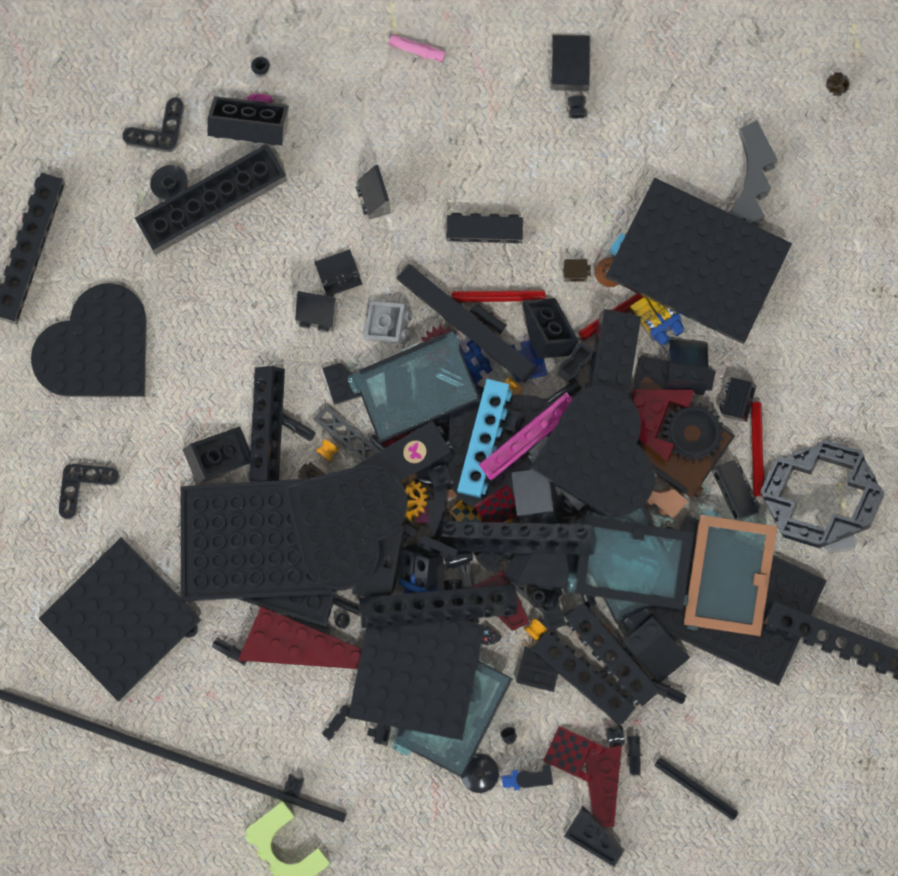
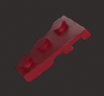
[469,570,530,631]

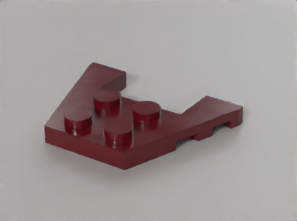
[631,390,695,462]

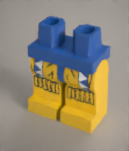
[630,297,684,347]

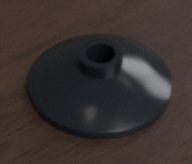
[150,165,188,200]
[461,754,499,793]

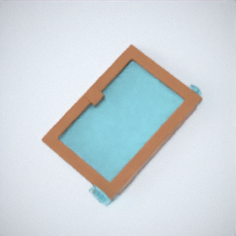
[683,509,777,636]

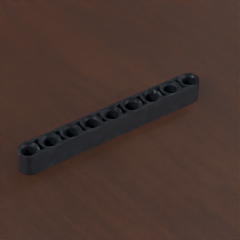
[396,263,537,384]

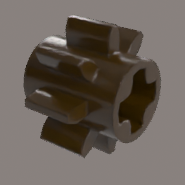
[826,72,850,96]

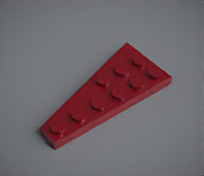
[238,606,362,669]

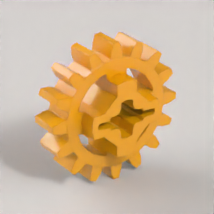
[404,481,429,521]

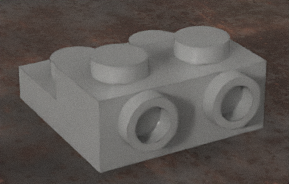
[364,301,413,345]

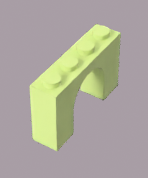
[245,801,331,876]

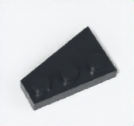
[564,806,625,867]

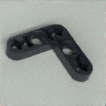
[123,97,184,152]
[59,464,120,520]

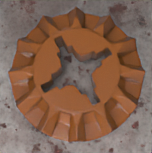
[595,257,619,287]

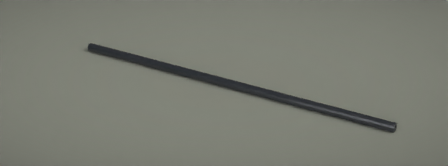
[0,689,347,823]

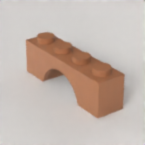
[647,486,688,518]

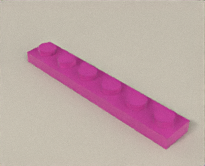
[478,393,572,480]

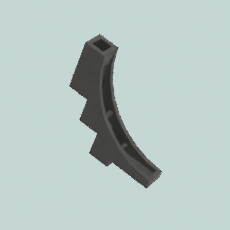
[728,120,778,227]

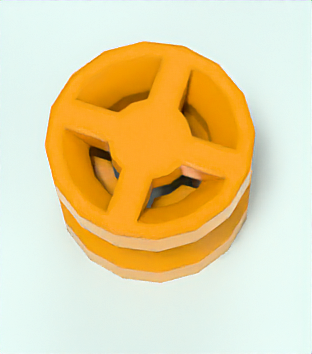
[315,439,340,462]
[524,618,548,642]

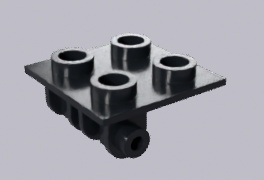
[315,249,363,297]

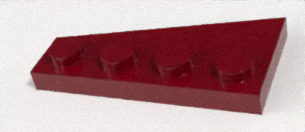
[585,746,622,828]

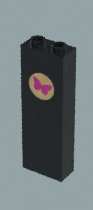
[355,421,454,487]

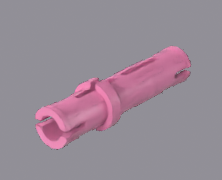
[389,34,446,63]

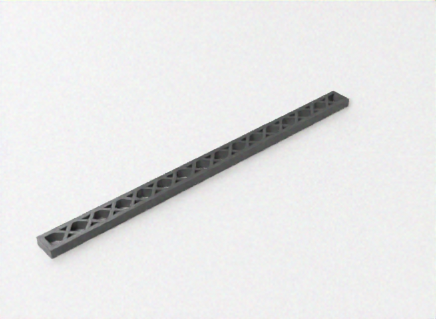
[314,405,560,613]

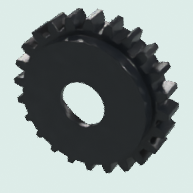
[663,402,724,463]

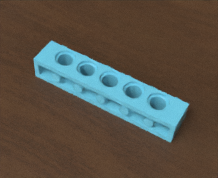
[457,379,512,499]

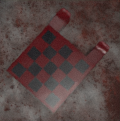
[475,485,519,523]
[543,726,606,783]

